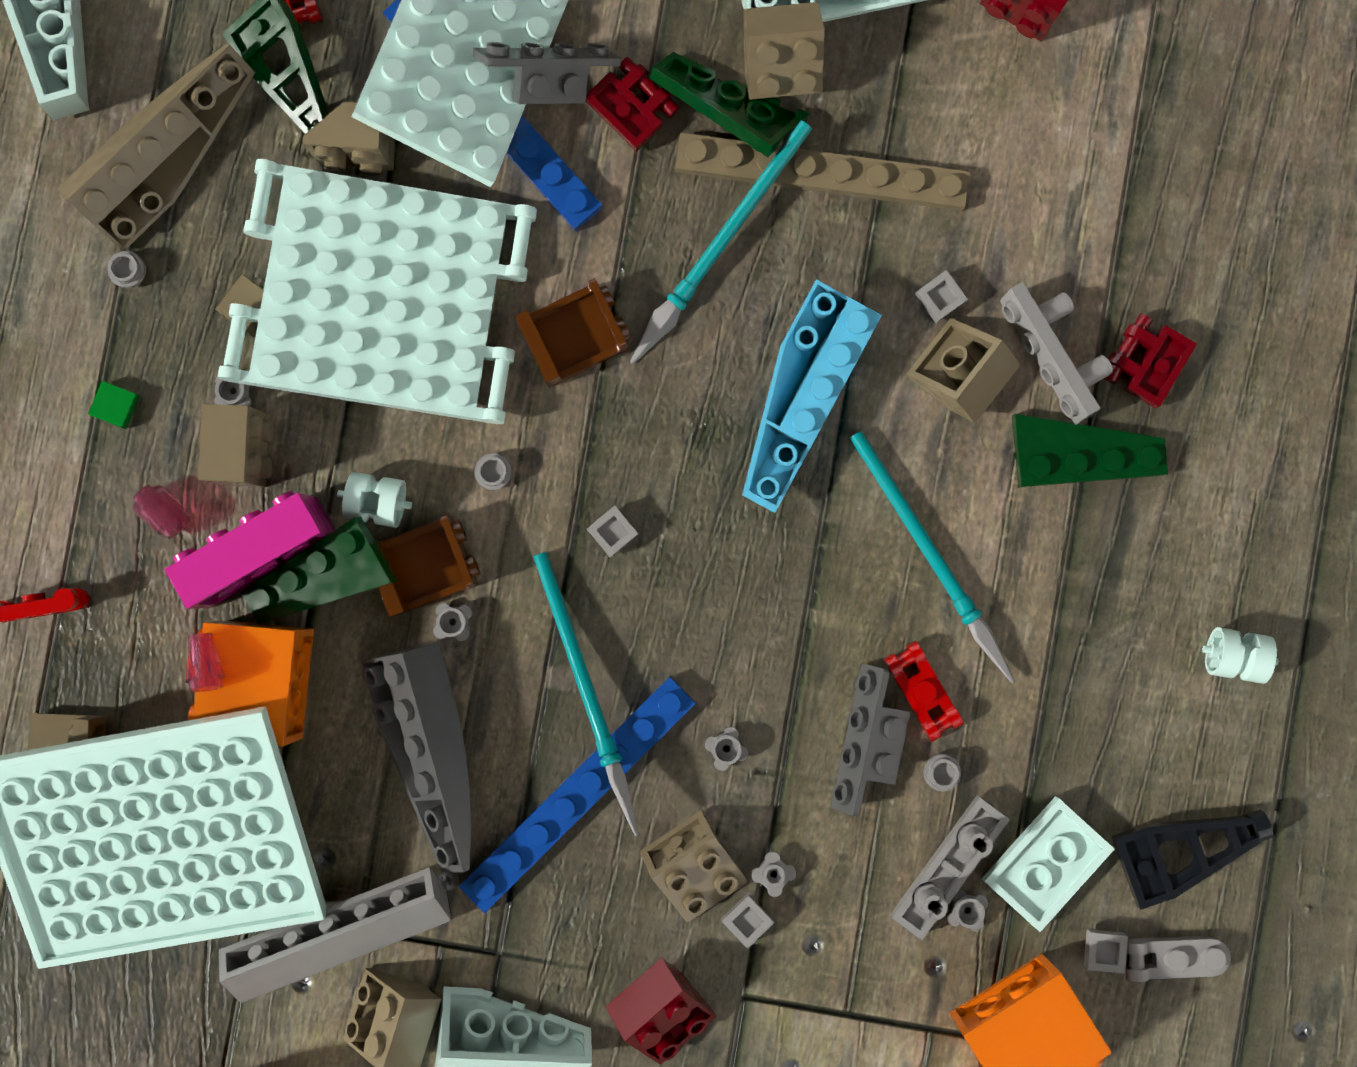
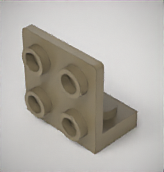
[28,713,107,750]
[640,810,747,922]

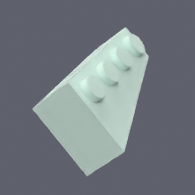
[3,0,89,121]

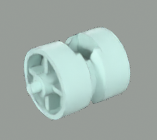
[337,472,412,528]
[1202,627,1279,684]

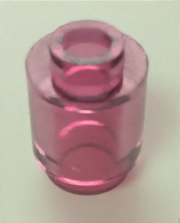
[132,484,190,539]

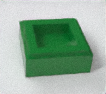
[88,381,140,429]

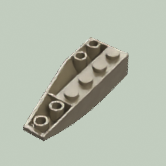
[57,43,255,251]

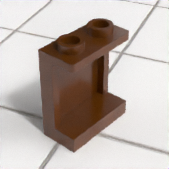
[514,278,631,387]
[376,515,481,617]

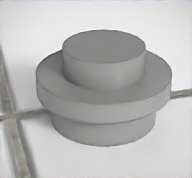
[108,251,146,288]
[475,453,512,490]
[923,754,961,792]

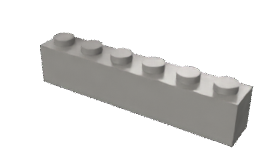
[219,867,451,1003]

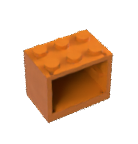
[188,620,314,746]
[949,953,1112,1067]

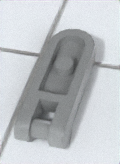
[1126,935,1231,982]

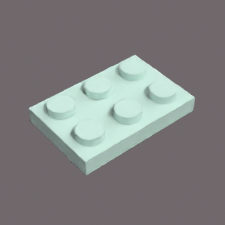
[981,796,1115,932]

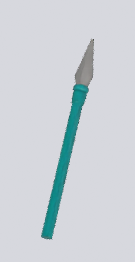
[630,120,812,364]
[850,430,1015,683]
[533,552,638,836]

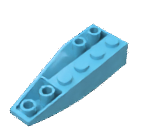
[742,279,882,513]

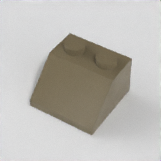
[906,317,1020,423]

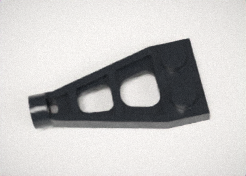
[1111,809,1274,910]

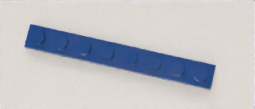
[383,0,603,232]
[459,676,696,914]

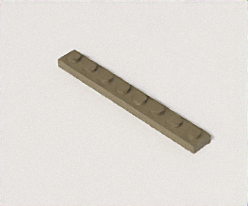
[675,133,970,211]

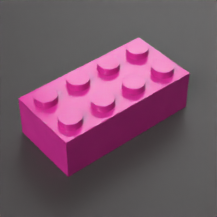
[164,491,336,609]

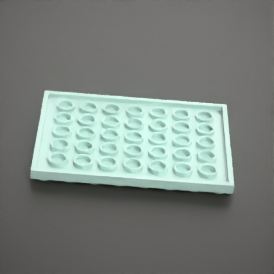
[0,706,327,969]

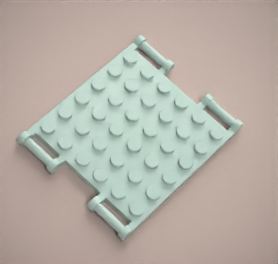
[217,159,537,424]

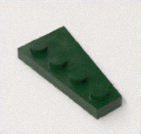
[650,52,810,157]
[1012,414,1168,488]
[241,517,398,624]

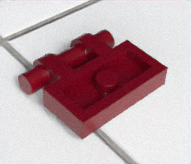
[585,57,680,152]
[1103,314,1197,408]

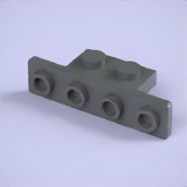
[473,42,621,104]
[831,664,911,816]

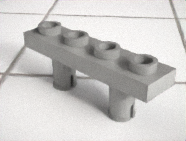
[1000,282,1113,425]
[890,795,1010,940]

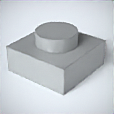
[915,270,968,323]
[587,506,639,558]
[721,893,774,949]
[1083,929,1128,974]

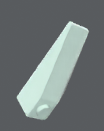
[435,986,592,1067]

